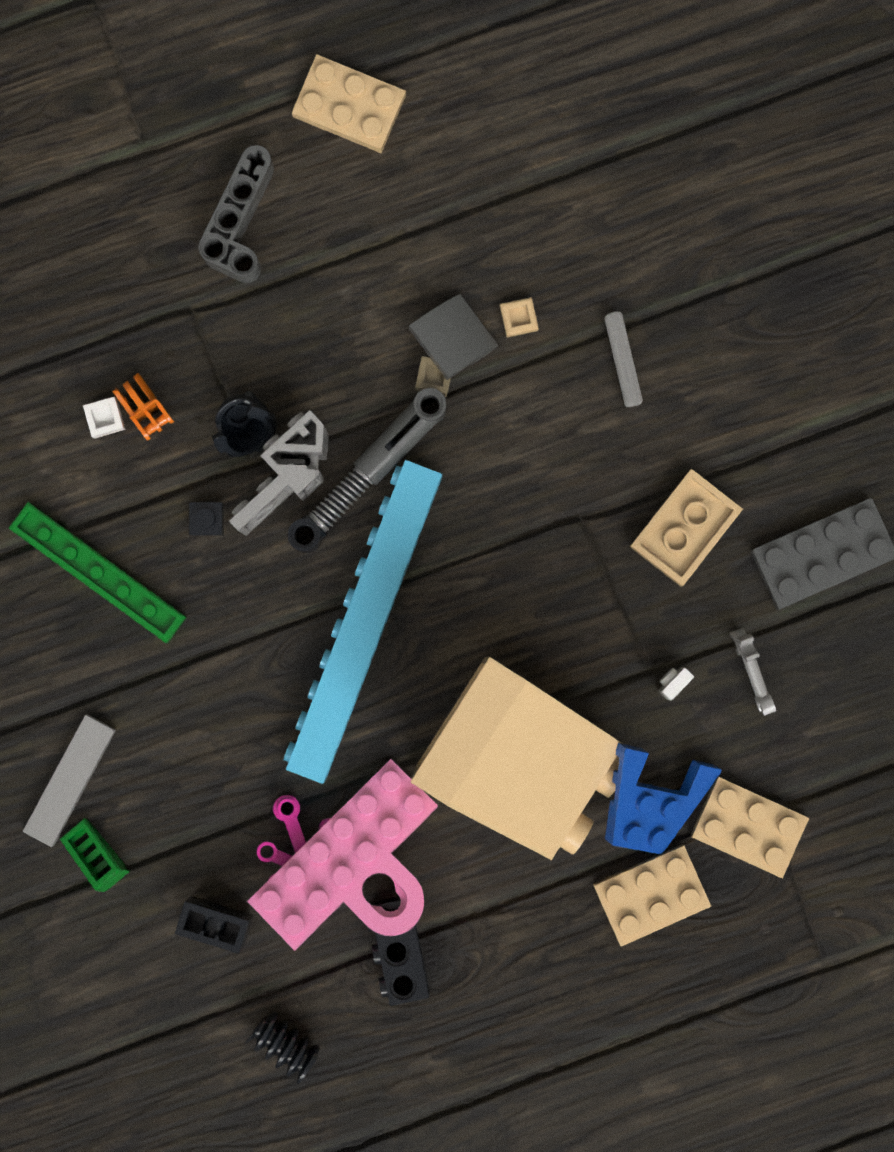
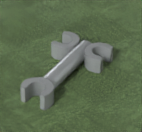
[729,628,776,716]

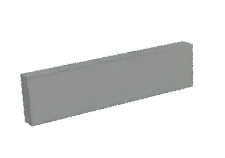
[23,714,116,847]

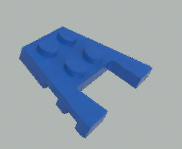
[605,743,722,854]

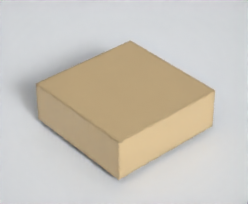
[500,297,539,338]

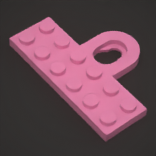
[247,759,438,951]

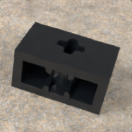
[175,896,254,954]

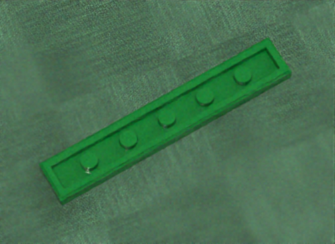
[9,502,187,643]

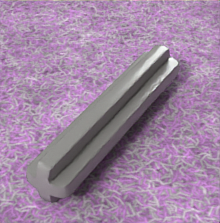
[604,311,643,407]

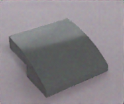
[408,294,498,380]

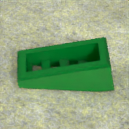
[60,818,129,892]

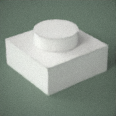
[83,397,126,439]
[658,667,694,701]

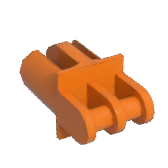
[112,373,174,441]

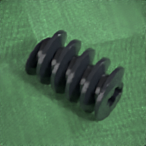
[245,1011,320,1085]

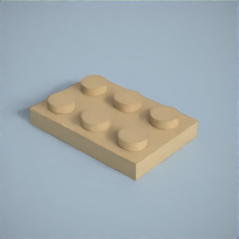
[292,54,406,153]
[630,469,743,587]
[690,777,809,879]
[593,844,711,947]

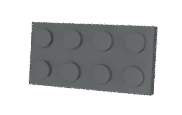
[750,498,894,610]

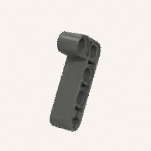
[198,145,274,283]

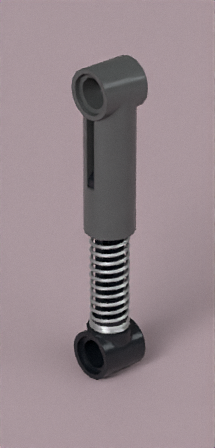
[287,388,446,553]

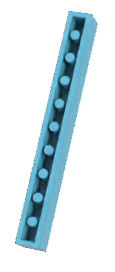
[283,460,442,784]

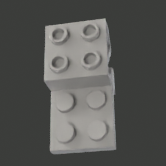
[229,410,329,536]

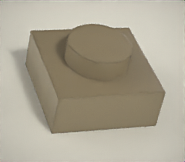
[415,356,451,397]

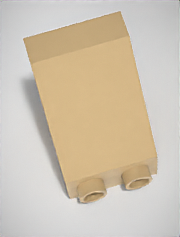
[410,657,623,860]

